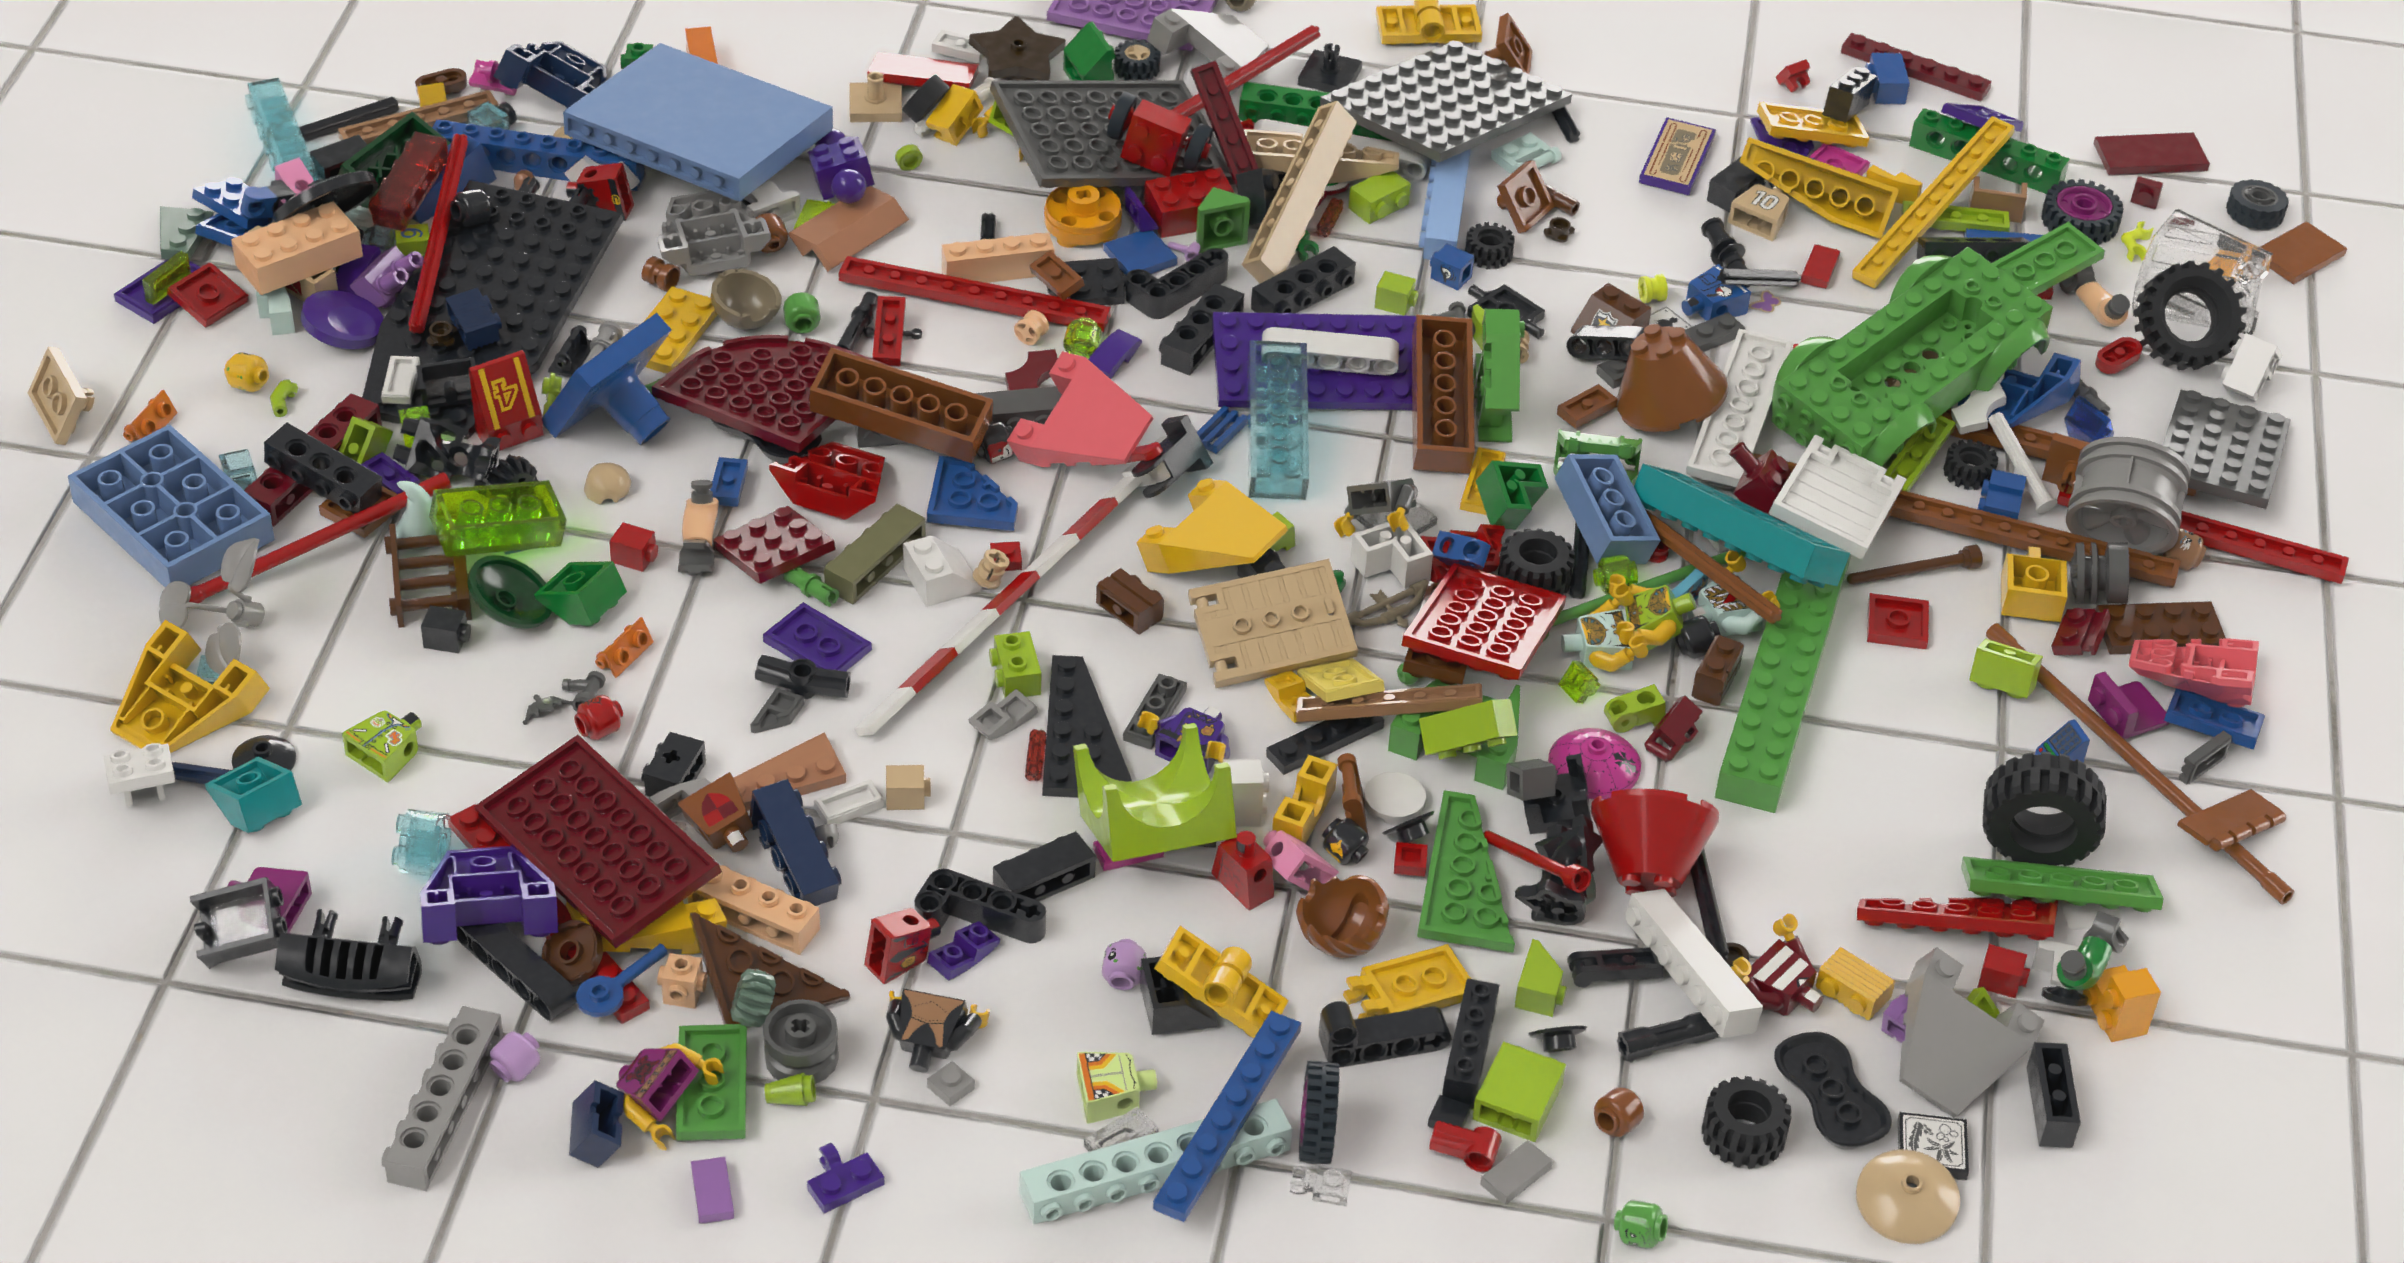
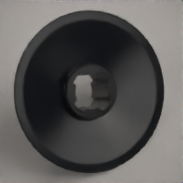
[1382,811,1434,843]
[1528,1026,1587,1053]

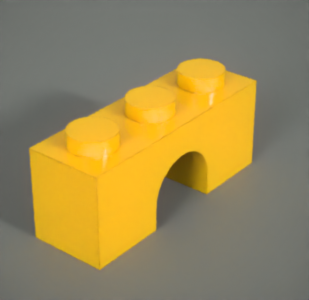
[1272,755,1338,844]

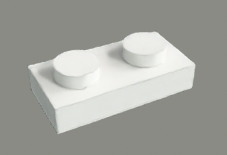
[932,29,984,63]

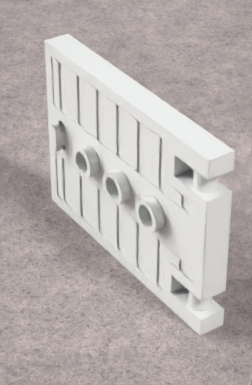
[1768,435,1907,560]

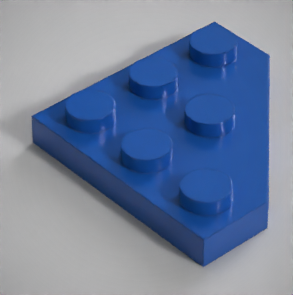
[927,456,1018,531]

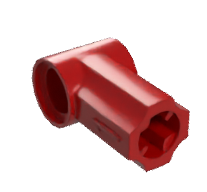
[1429,1120,1502,1172]

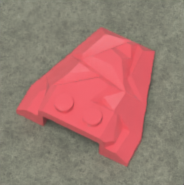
[2129,638,2259,707]

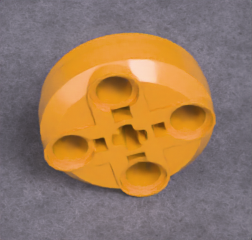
[1044,185,1122,248]

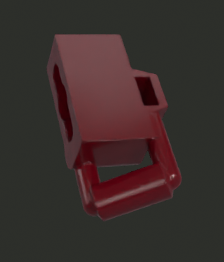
[1644,695,1703,762]

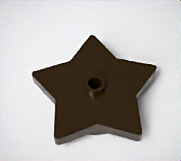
[969,16,1066,81]

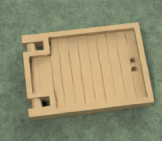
[1188,559,1358,688]

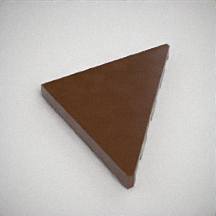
[689,912,850,1028]

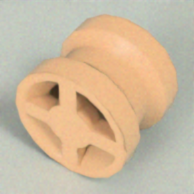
[1014,310,1049,345]

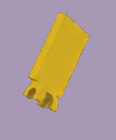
[1343,944,1471,1019]

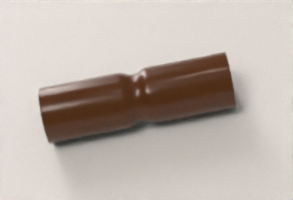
[1545,184,1580,216]

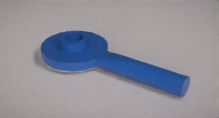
[576,944,668,1017]

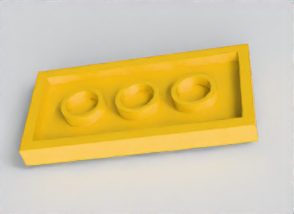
[1757,102,1870,148]
[645,286,718,374]

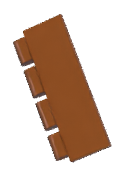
[2177,789,2286,851]

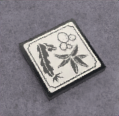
[1897,1112,1969,1180]

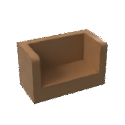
[1968,176,2027,223]

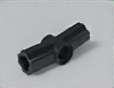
[755,655,851,700]

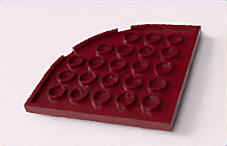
[652,335,887,453]

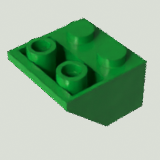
[1063,21,1115,81]

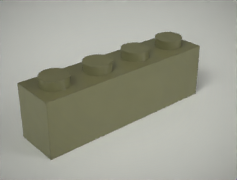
[823,503,926,604]

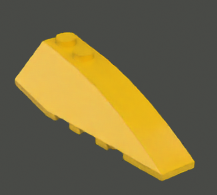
[1739,137,1900,239]

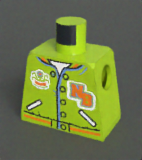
[342,711,422,783]

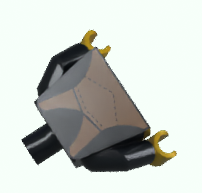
[886,988,990,1072]

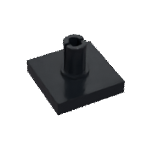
[1298,43,1362,93]

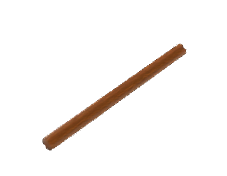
[1645,509,1782,624]

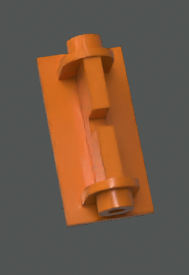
[123,390,178,441]
[595,617,653,678]

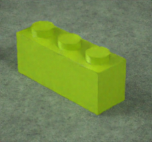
[1419,699,1518,760]

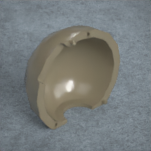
[711,269,782,330]

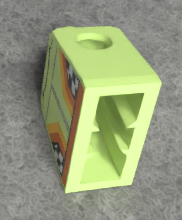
[1076,1052,1157,1124]

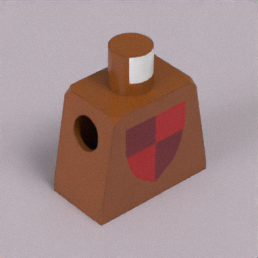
[678,772,753,853]

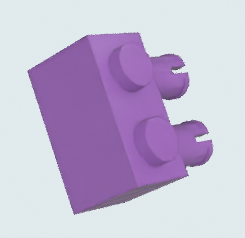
[350,246,424,309]

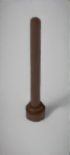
[1846,544,1983,585]

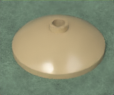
[1856,1149,1960,1244]

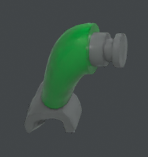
[2056,911,2129,991]

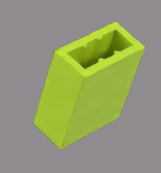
[1472,1041,1566,1142]

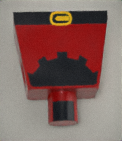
[566,163,635,221]

